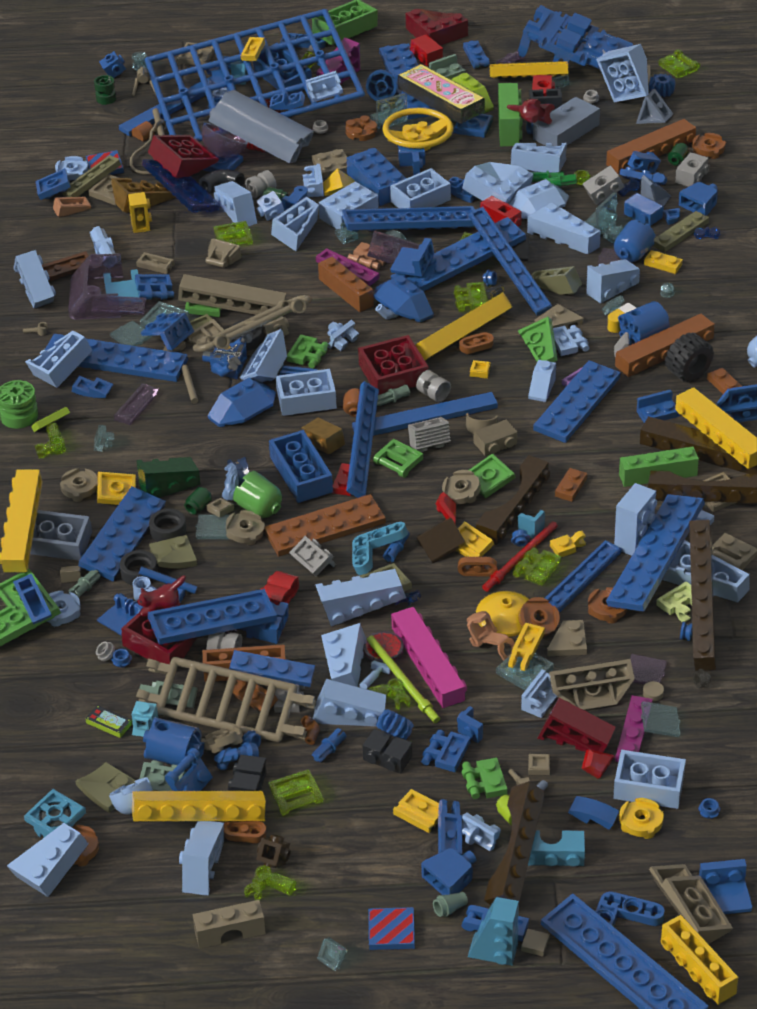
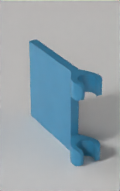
[103,269,143,309]

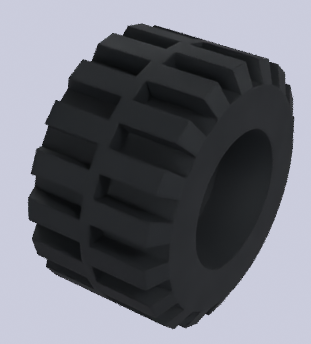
[665,332,714,383]

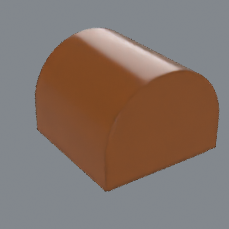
[132,121,155,142]

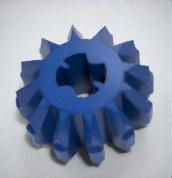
[649,73,675,98]
[376,709,414,740]

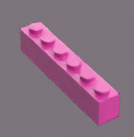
[391,607,467,708]

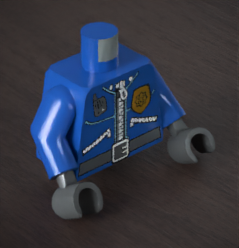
[202,331,253,379]

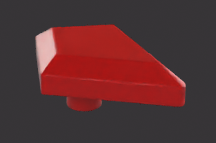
[435,492,456,525]
[582,749,614,779]

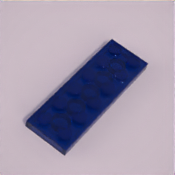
[142,159,221,213]

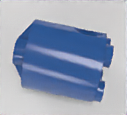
[618,301,670,345]
[143,717,204,769]

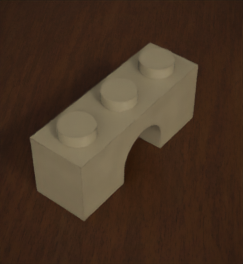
[193,900,266,949]

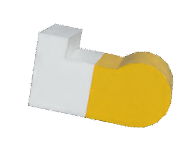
[607,303,636,333]

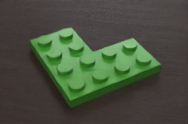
[0,568,61,646]

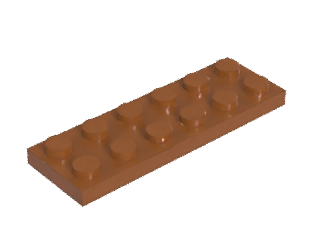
[264,494,386,557]

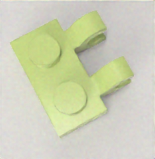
[657,582,692,622]

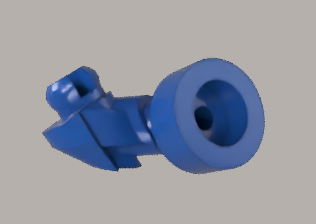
[214,742,259,770]

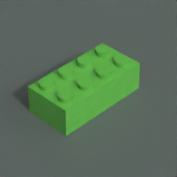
[312,0,378,45]
[498,83,523,146]

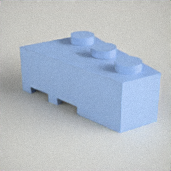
[26,331,93,388]
[313,679,386,726]

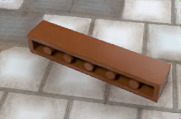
[606,119,696,174]
[615,314,715,377]

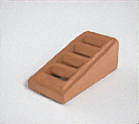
[53,197,91,217]

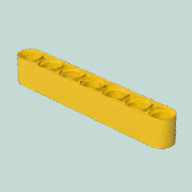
[415,292,512,360]

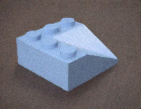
[596,44,649,102]
[462,162,534,204]

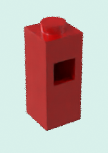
[480,195,522,227]

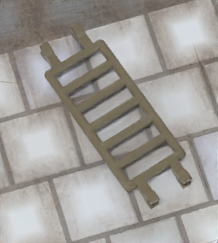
[136,657,316,742]

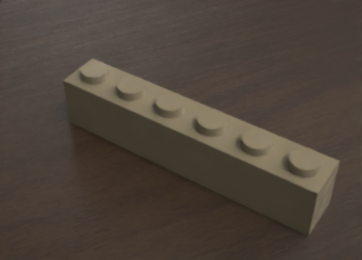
[178,274,286,315]

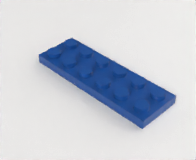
[533,360,621,443]
[78,486,166,582]
[148,589,277,645]

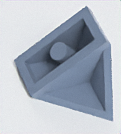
[636,89,673,124]
[641,175,671,206]

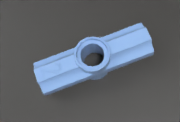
[90,226,117,267]

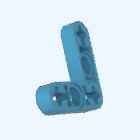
[352,522,408,575]

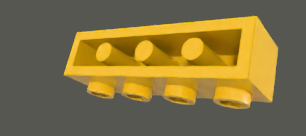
[661,915,738,1004]

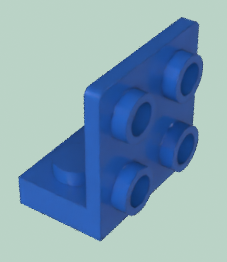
[390,238,434,277]
[141,312,194,350]
[699,859,752,914]

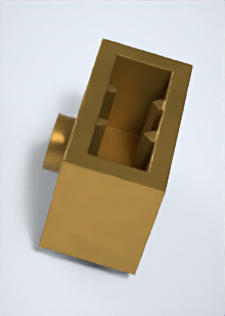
[301,417,345,455]

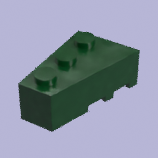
[136,457,201,498]

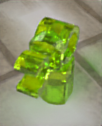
[35,423,66,458]
[367,678,410,710]
[244,865,297,900]

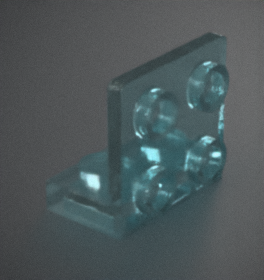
[370,93,407,129]
[584,192,618,234]

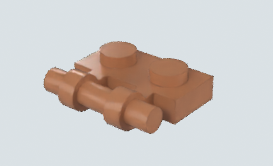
[347,242,391,270]

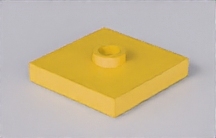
[97,472,136,505]

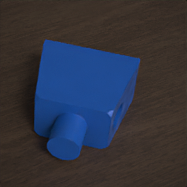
[679,182,718,216]
[421,848,476,895]

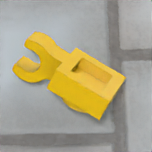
[550,531,586,559]

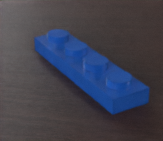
[229,650,315,687]

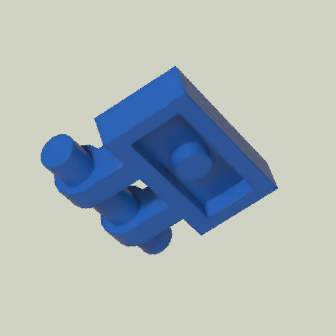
[135,274,174,300]
[421,730,470,772]

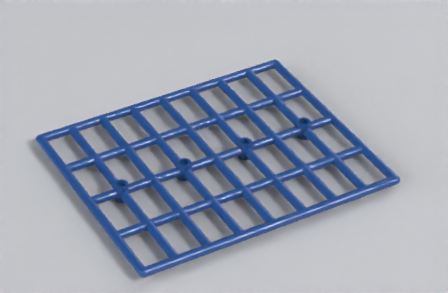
[145,9,365,142]

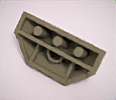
[549,659,634,710]

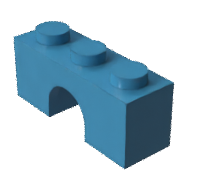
[528,830,585,866]

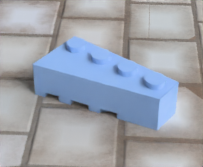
[527,202,600,254]

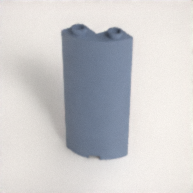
[209,90,314,163]

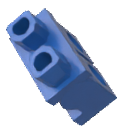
[239,602,289,644]

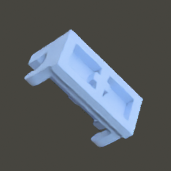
[305,71,343,102]
[303,164,324,197]
[521,669,557,718]

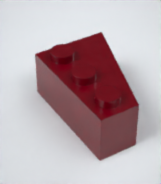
[537,697,616,752]

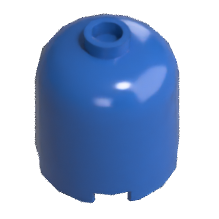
[614,220,655,263]

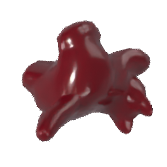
[507,99,555,124]
[137,575,186,616]

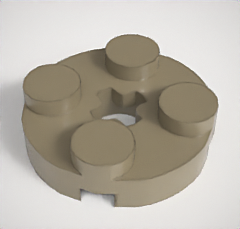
[60,468,97,502]
[442,470,481,504]
[226,510,265,545]
[200,726,243,753]

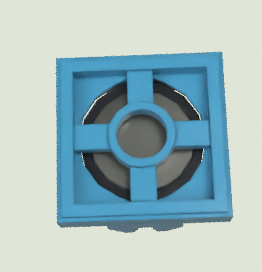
[24,789,86,837]

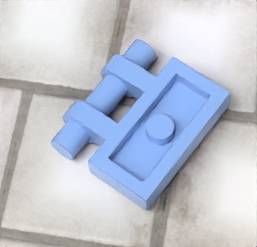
[553,325,589,356]

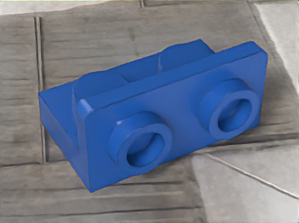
[637,390,680,423]

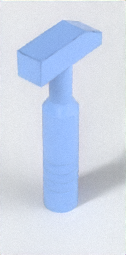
[360,660,391,689]

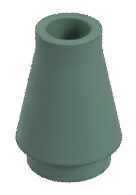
[433,892,468,917]

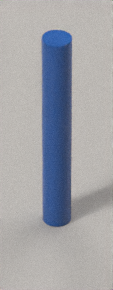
[139,567,197,594]

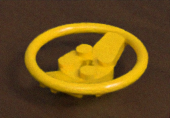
[383,108,453,151]

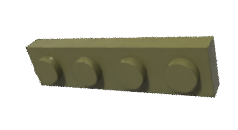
[62,155,122,197]
[653,211,709,252]

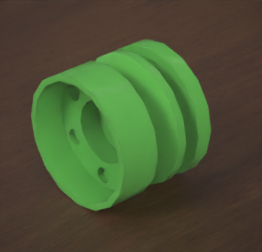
[0,380,38,429]

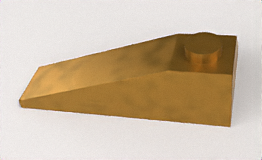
[111,178,184,213]

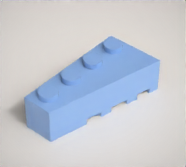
[662,540,750,602]
[316,569,406,626]

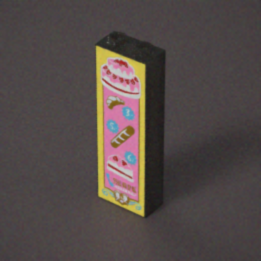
[398,64,485,124]

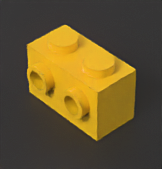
[128,192,152,233]

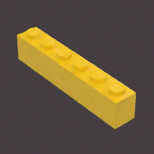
[675,387,757,469]
[0,470,42,572]
[132,791,266,821]

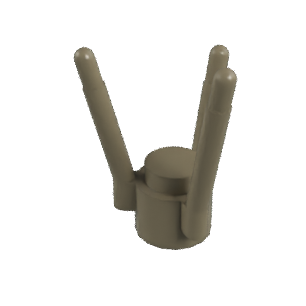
[132,67,156,96]

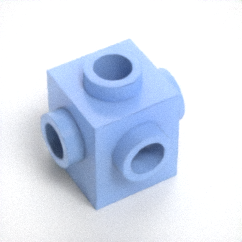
[256,191,284,221]

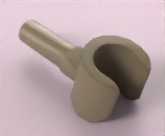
[23,322,48,336]
[508,769,530,785]

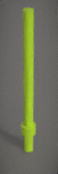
[367,635,440,723]

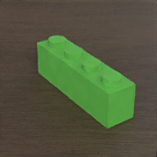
[619,447,699,487]

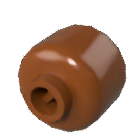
[343,388,360,417]

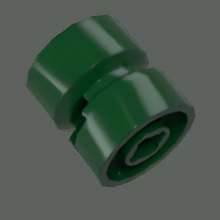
[94,75,116,105]

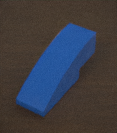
[13,574,52,625]

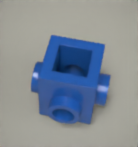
[99,51,126,78]

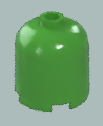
[233,471,282,518]

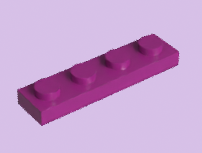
[316,248,380,286]
[615,695,652,762]

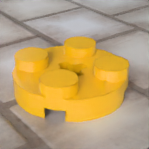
[619,798,664,839]

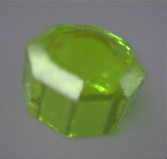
[574,170,590,185]

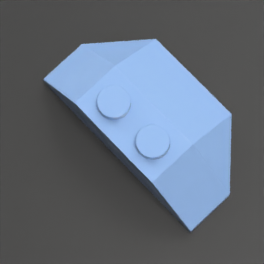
[509,180,569,219]
[240,329,287,382]

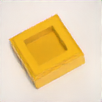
[470,360,491,378]

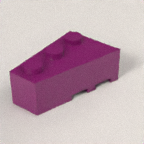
[316,38,361,85]

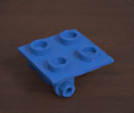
[97,593,143,635]

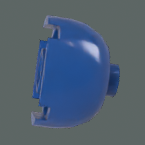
[366,69,397,102]

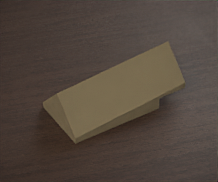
[649,864,733,944]

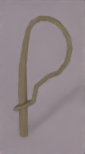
[130,108,166,175]

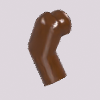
[301,715,320,745]

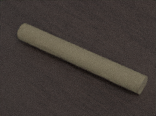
[181,365,198,404]

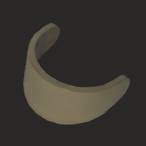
[466,413,498,434]

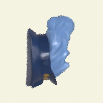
[222,457,249,501]

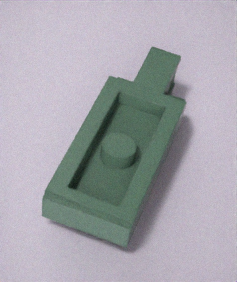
[140,681,198,709]

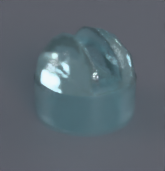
[660,282,674,298]

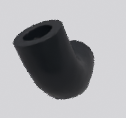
[199,169,245,192]

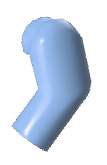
[375,304,399,320]

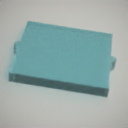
[110,321,152,346]
[195,515,229,539]
[641,701,680,737]

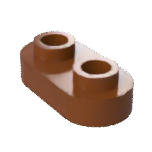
[459,332,494,354]
[458,557,497,576]
[224,821,267,843]

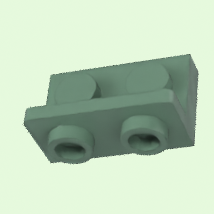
[429,54,465,80]
[139,761,186,791]

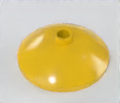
[476,591,536,637]

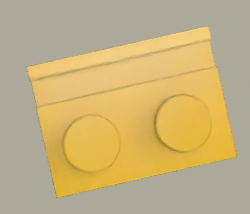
[456,522,494,557]
[393,789,439,833]

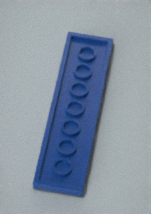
[379,43,438,119]
[342,206,475,232]
[391,217,526,291]
[45,334,188,382]
[606,494,705,611]
[541,894,708,1009]

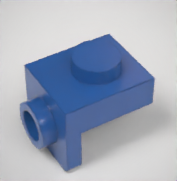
[457,706,483,743]

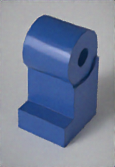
[627,151,661,173]
[282,186,308,211]

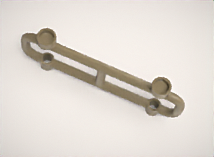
[193,295,312,352]

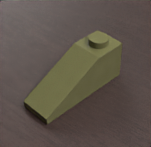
[531,266,582,295]

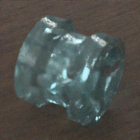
[132,52,147,70]

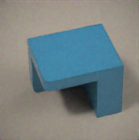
[230,61,247,84]
[518,510,545,538]

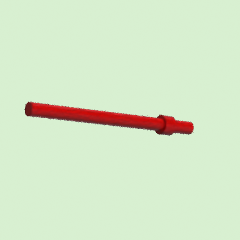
[482,521,558,592]

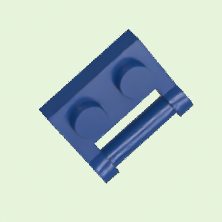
[165,748,213,791]

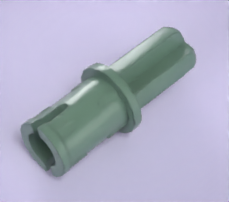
[377,385,410,406]
[69,570,101,598]

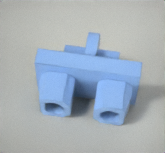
[327,320,359,351]
[462,813,501,851]

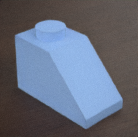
[528,360,556,402]

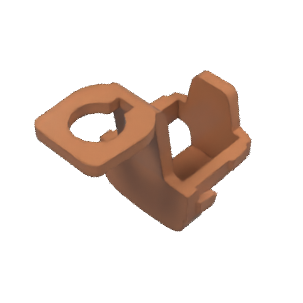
[467,611,515,663]

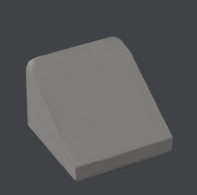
[614,332,629,357]

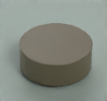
[643,681,664,702]

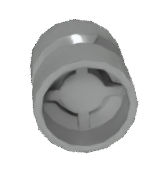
[245,170,276,198]
[416,370,451,402]
[206,632,242,650]

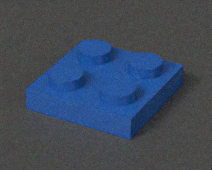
[36,168,71,200]

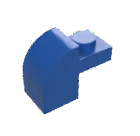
[398,145,425,175]

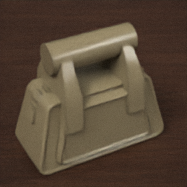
[205,239,241,268]

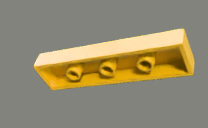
[490,61,568,78]

